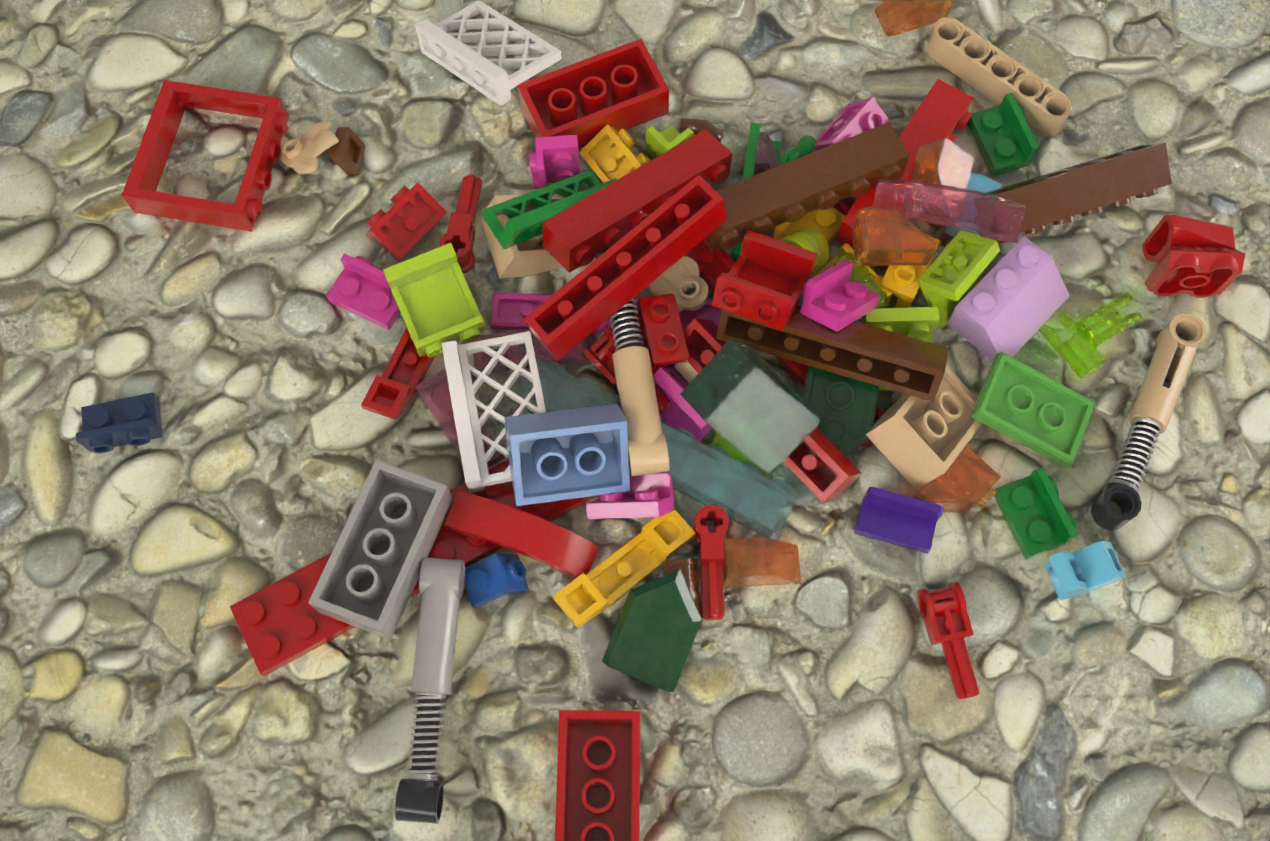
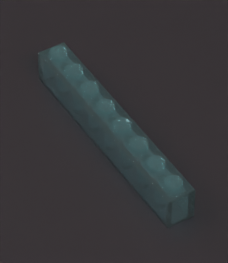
[515,358,800,543]

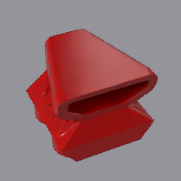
[1142,214,1245,298]

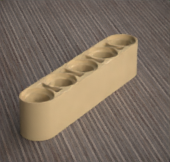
[927,17,1072,137]

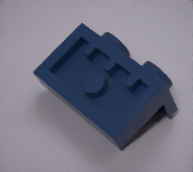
[76,392,163,453]

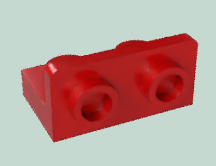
[365,182,447,261]
[636,293,689,375]

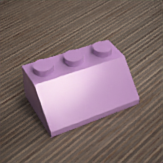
[947,236,1070,361]

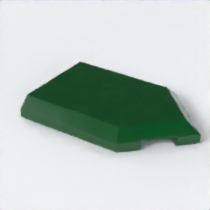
[800,366,880,456]
[602,568,703,692]

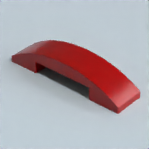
[361,328,435,420]
[443,491,599,579]

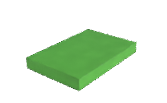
[970,352,1097,468]

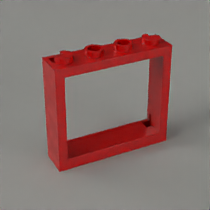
[121,80,289,232]

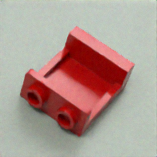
[712,230,818,331]

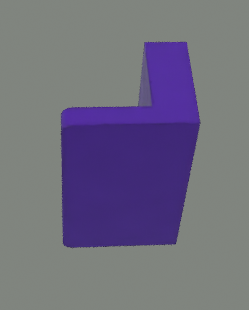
[854,487,944,554]

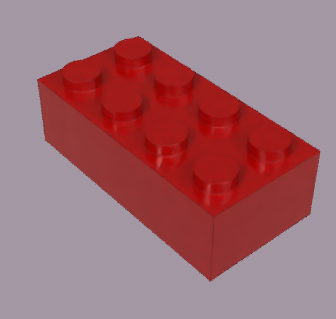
[517,38,669,148]
[555,710,641,841]

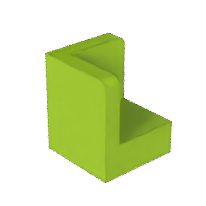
[646,125,694,159]

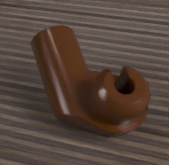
[680,118,724,142]

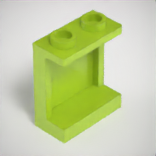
[383,243,486,357]

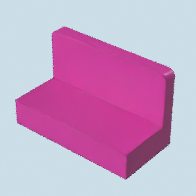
[653,367,723,448]

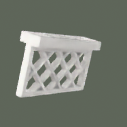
[415,0,562,106]
[441,331,546,493]

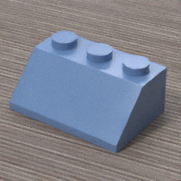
[505,404,630,506]

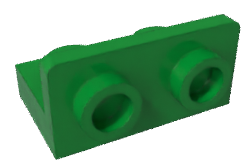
[967,93,1039,176]
[992,467,1077,560]

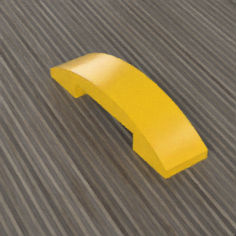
[553,510,696,628]

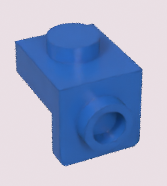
[465,553,528,607]

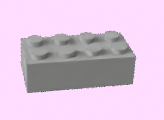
[308,460,453,640]

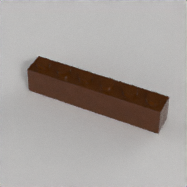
[705,122,909,252]
[972,143,1172,244]
[716,305,949,402]

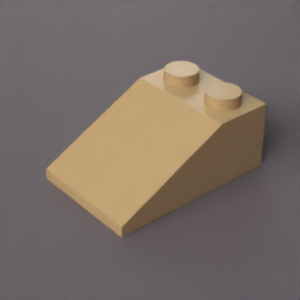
[480,194,596,279]
[866,365,982,490]

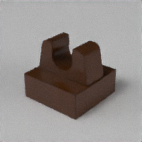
[322,127,366,175]

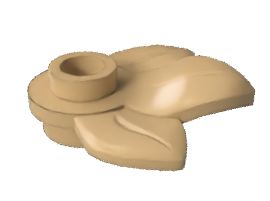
[281,121,339,174]
[648,256,709,313]

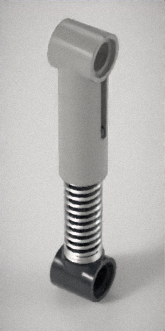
[395,558,465,824]

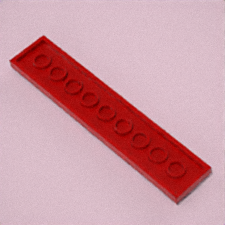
[229,459,599,676]

